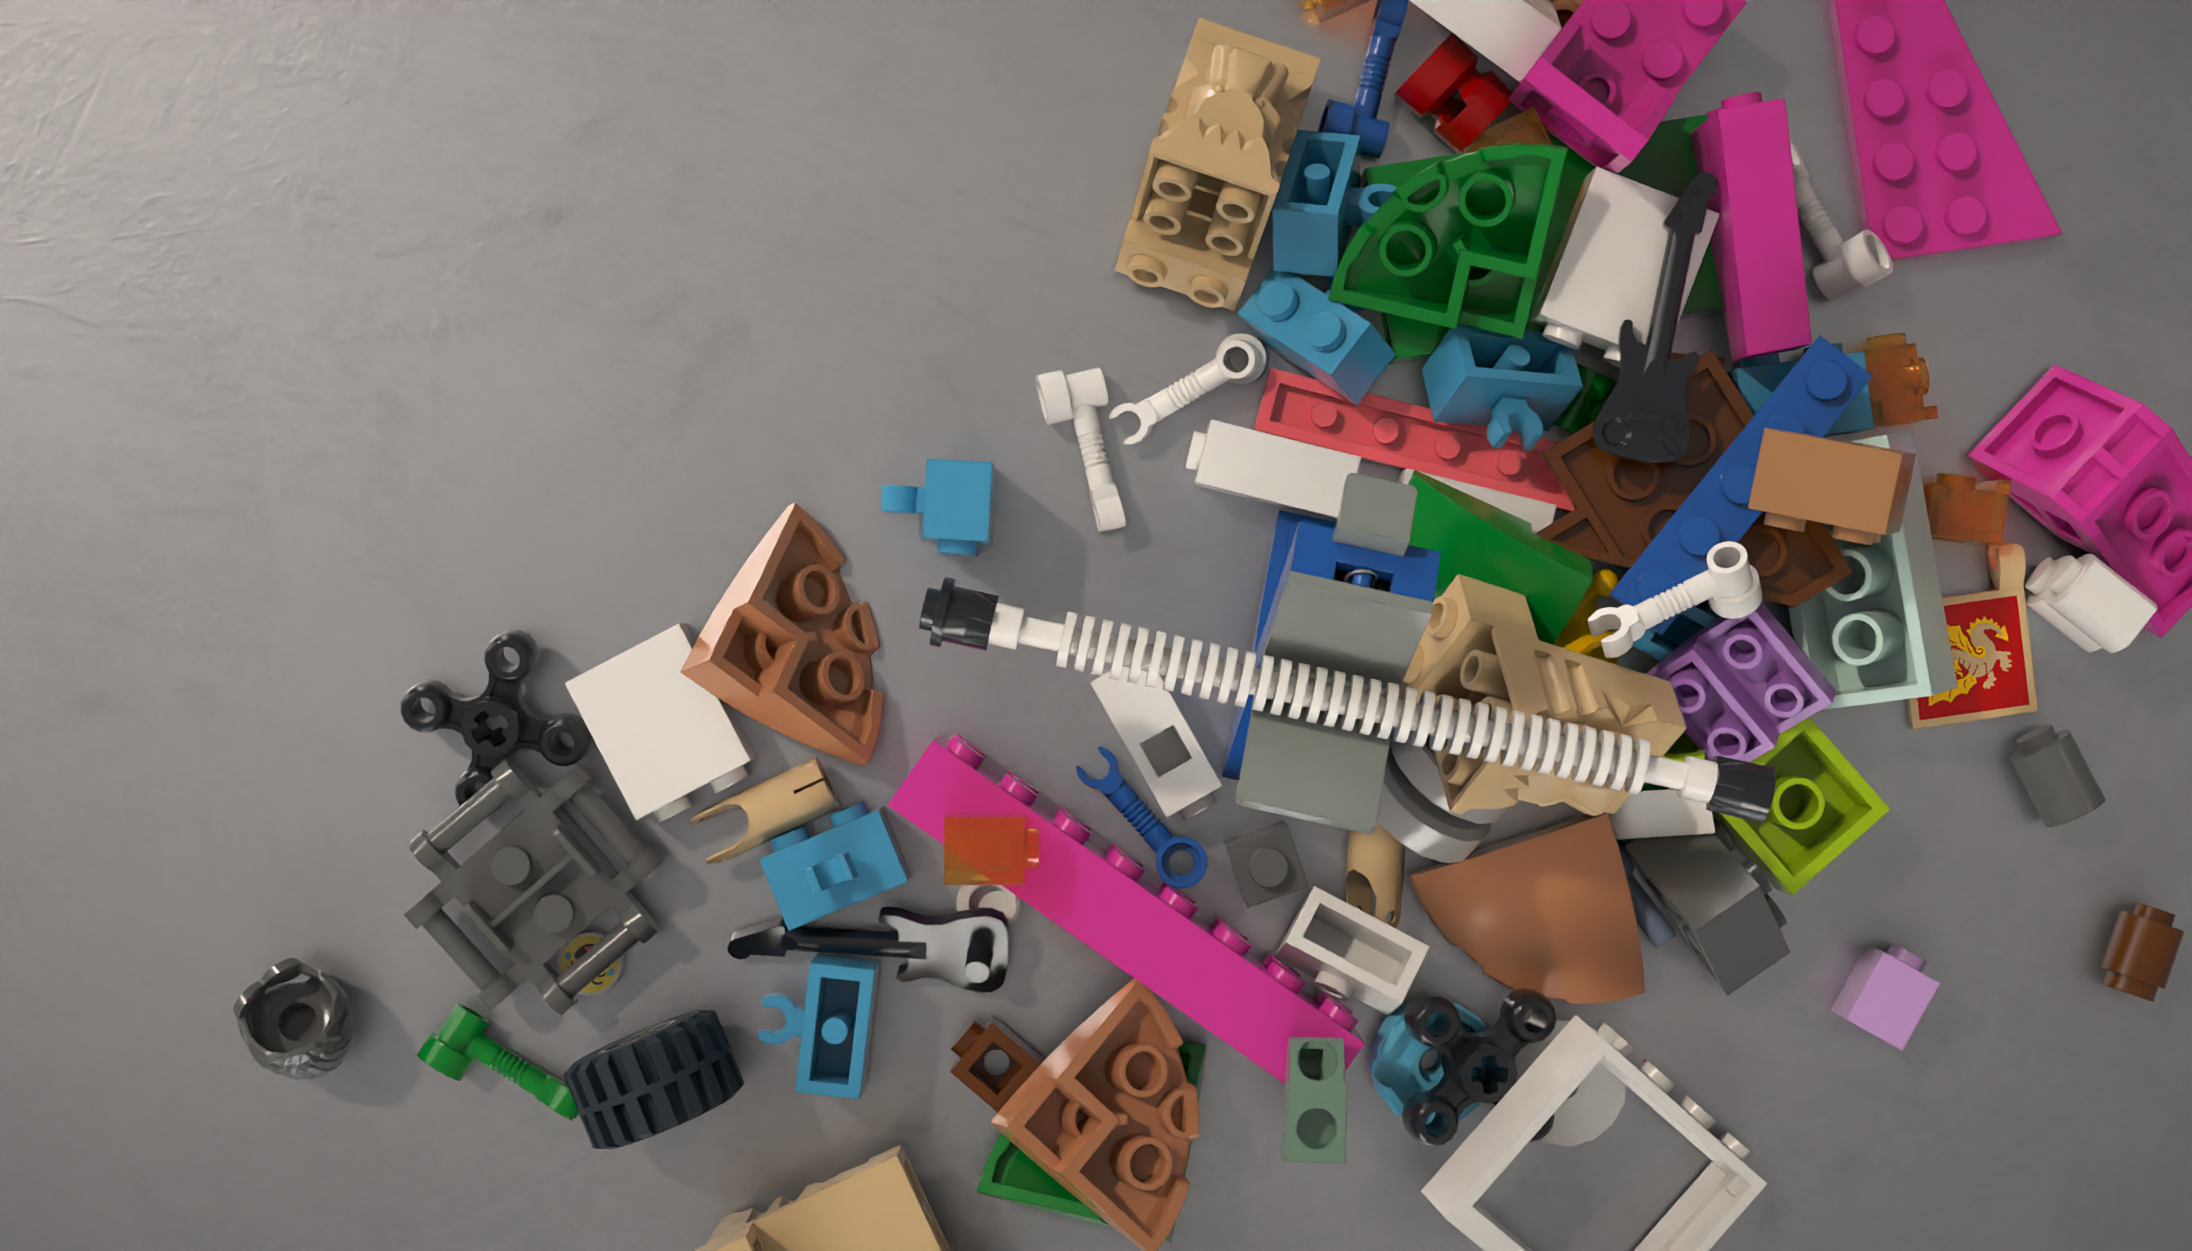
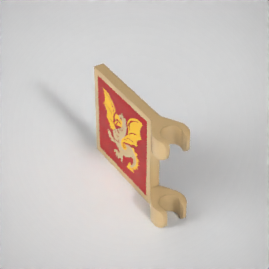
[1906,542,2038,729]

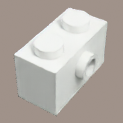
[1275,886,1430,1016]

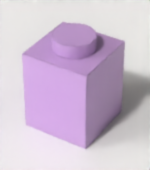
[1830,943,1940,1051]

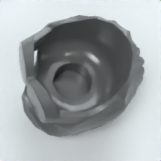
[233,958,354,1080]

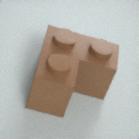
[1748,428,1916,545]

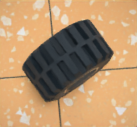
[563,1010,745,1149]

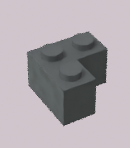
[1625,817,1791,996]

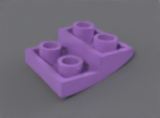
[1646,601,1836,762]

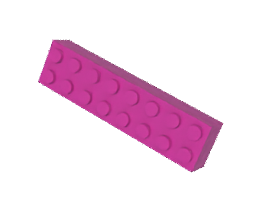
[888,733,1365,1084]

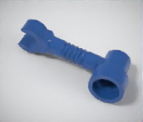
[1317,0,1409,159]
[1076,747,1207,889]

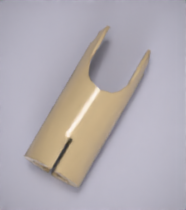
[689,757,840,864]
[1346,822,1405,928]

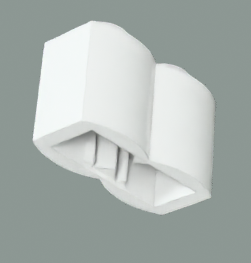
[2025,554,2157,653]

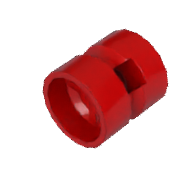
[1394,33,1513,154]

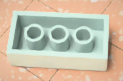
[1788,432,1957,710]

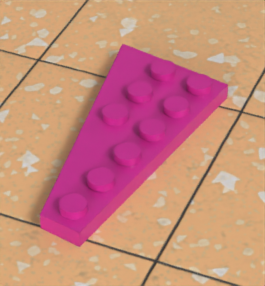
[1828,0,2063,261]

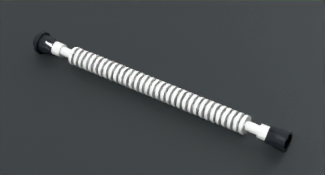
[919,577,1776,823]

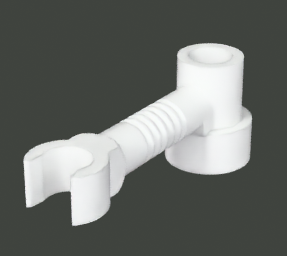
[1790,140,1893,300]
[1109,333,1270,444]
[1036,367,1126,533]
[1588,541,1762,658]

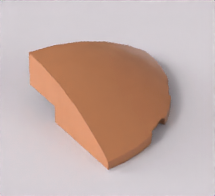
[680,503,883,766]
[1409,813,1645,1004]
[990,978,1199,1251]

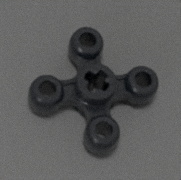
[401,629,592,814]
[1402,988,1557,1147]

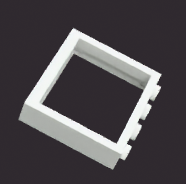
[1421,1015,1767,1251]

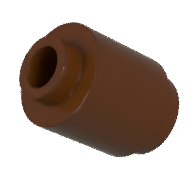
[2101,902,2185,1002]

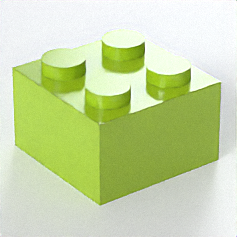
[1712,717,1891,895]

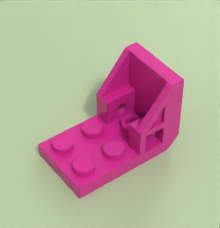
[1507,0,1747,174]
[1967,364,2192,638]

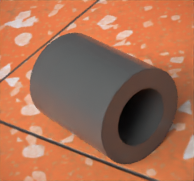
[2010,724,2106,827]

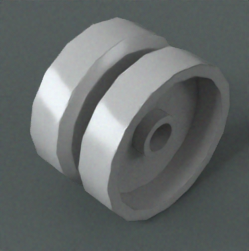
[1377,726,1512,863]

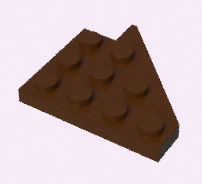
[1535,350,1853,608]

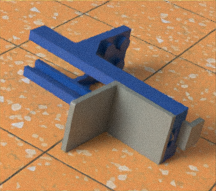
[1221,473,1441,834]

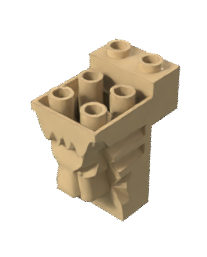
[1114,17,1321,311]
[1399,574,1687,816]
[693,1144,951,1251]

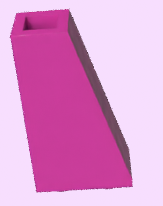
[1690,92,1812,362]

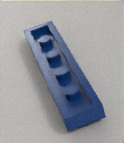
[1609,335,1873,636]

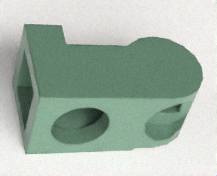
[1281,1036,1347,1164]

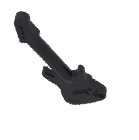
[1592,172,1718,463]
[727,906,1010,993]

